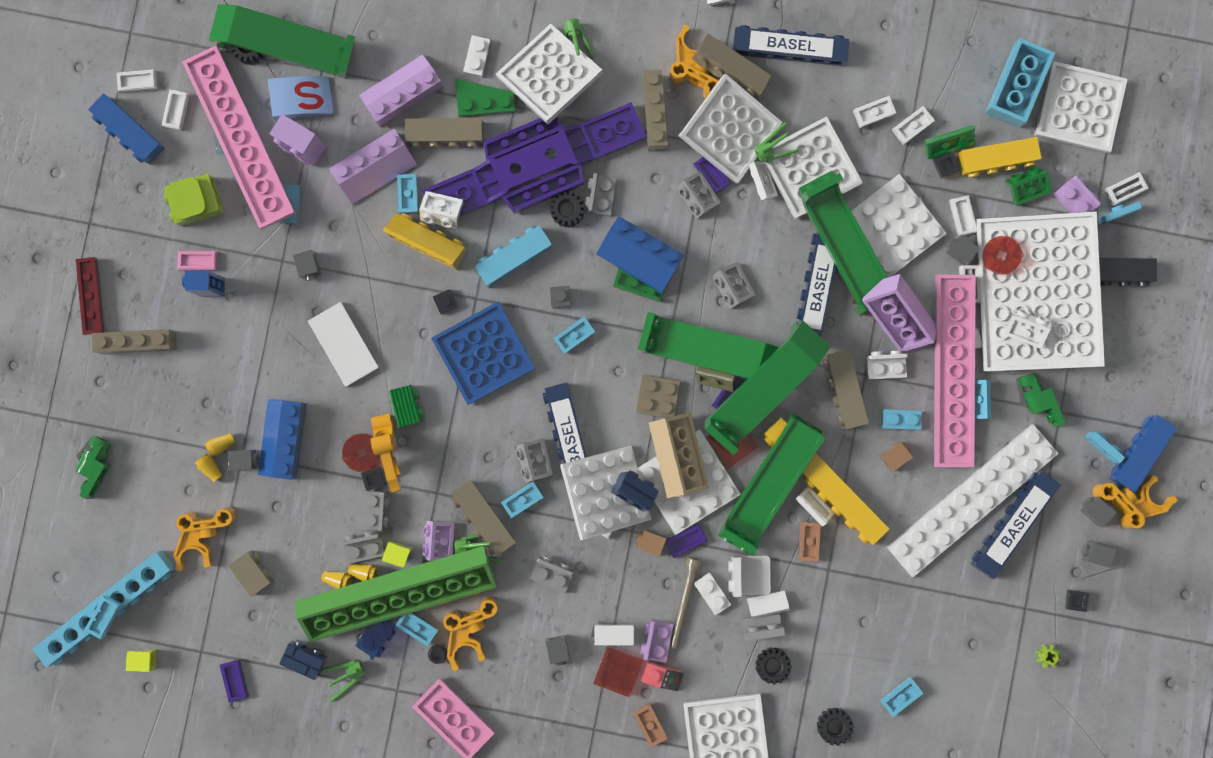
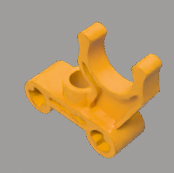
[669,25,719,99]
[371,413,401,493]
[1093,476,1177,529]
[173,506,237,571]
[443,596,498,671]

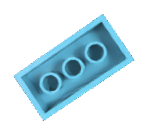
[985,38,1055,128]

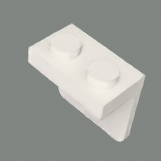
[728,556,771,597]

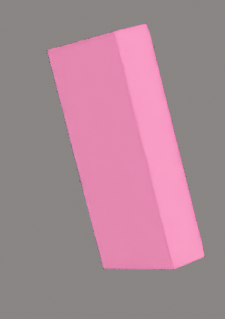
[177,251,218,271]

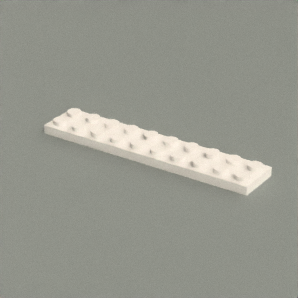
[886,424,1058,578]

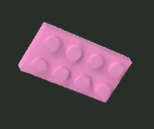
[412,678,495,758]

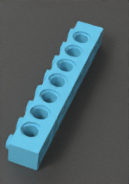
[32,551,176,667]

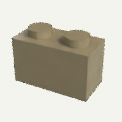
[229,551,274,597]

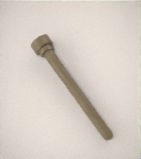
[671,557,702,649]

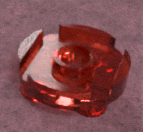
[982,236,1022,275]
[342,433,381,472]

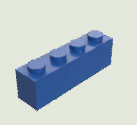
[88,93,165,165]
[1109,415,1177,492]

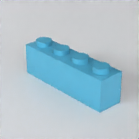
[475,225,552,288]

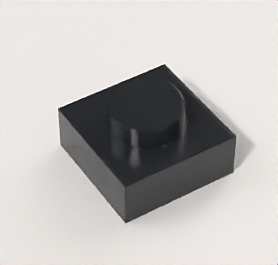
[933,152,960,179]
[433,289,458,315]
[361,467,386,491]
[1065,589,1089,612]

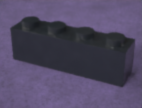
[1099,258,1157,287]

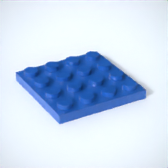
[431,301,535,405]

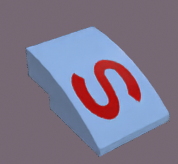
[268,76,334,120]

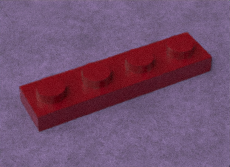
[75,257,104,335]

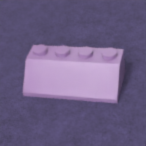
[359,55,443,127]
[329,129,417,205]
[862,274,936,352]

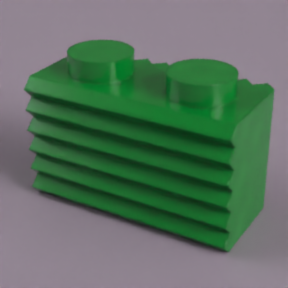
[389,385,425,428]

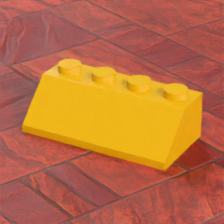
[383,213,466,270]

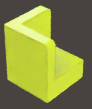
[382,541,413,568]
[126,649,157,672]

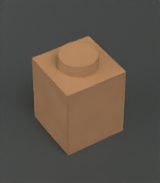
[879,442,913,471]
[635,530,666,557]

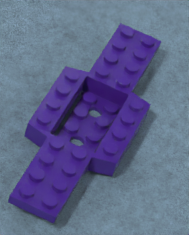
[421,102,646,226]

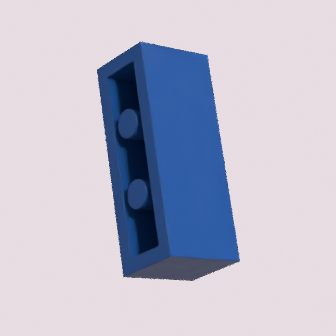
[182,270,225,297]

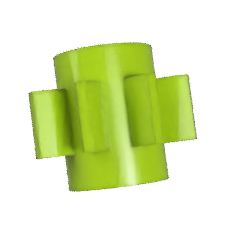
[1035,644,1061,668]

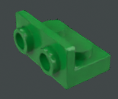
[1005,167,1052,206]

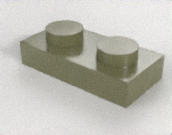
[696,366,735,392]

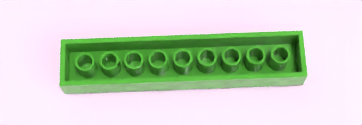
[296,546,497,642]

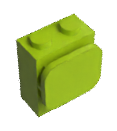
[164,174,224,226]

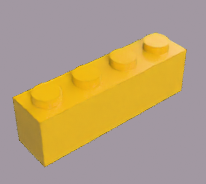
[957,137,1042,178]

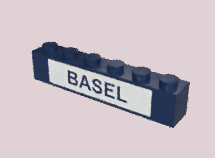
[732,25,849,67]
[796,232,836,338]
[542,382,587,463]
[970,471,1061,579]

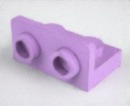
[1053,176,1101,213]
[422,521,455,561]
[640,619,673,663]

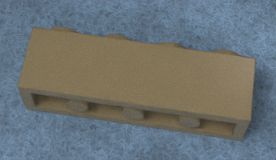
[692,34,771,99]
[642,69,668,151]
[405,118,483,148]
[92,329,177,354]
[823,349,869,430]
[451,480,516,557]

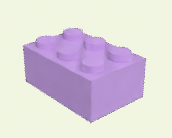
[269,114,327,166]

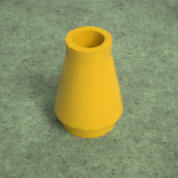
[205,433,236,457]
[195,453,223,482]
[348,564,378,581]
[321,571,352,589]

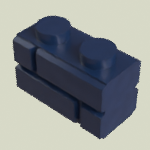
[611,470,659,512]
[279,640,327,680]

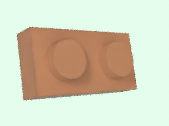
[798,521,821,562]
[633,703,668,748]

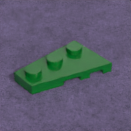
[455,79,515,117]

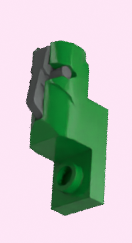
[1016,373,1066,427]
[76,436,111,499]

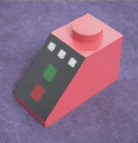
[641,660,684,691]

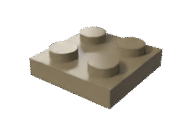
[636,375,680,418]

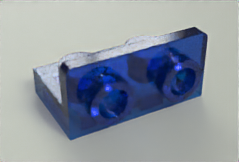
[355,620,396,660]

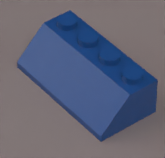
[596,216,684,294]
[258,399,307,480]

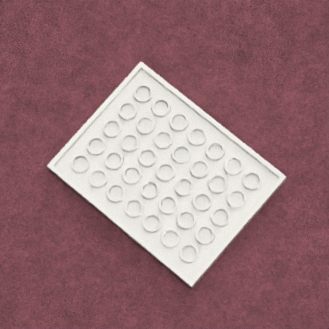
[976,212,1105,372]

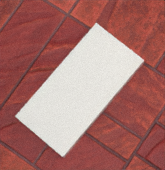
[308,302,379,387]

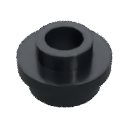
[428,644,447,664]

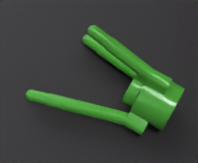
[562,19,594,58]
[754,122,799,163]
[455,534,502,562]
[322,660,366,702]

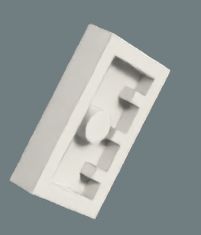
[419,191,463,229]
[1004,309,1052,349]
[866,350,908,380]

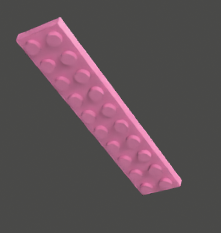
[182,46,296,230]
[934,274,976,467]

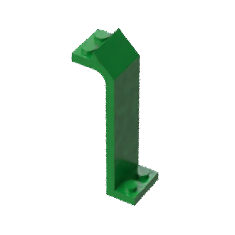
[209,4,355,79]
[799,170,888,315]
[638,312,779,379]
[705,321,831,455]
[718,412,825,555]

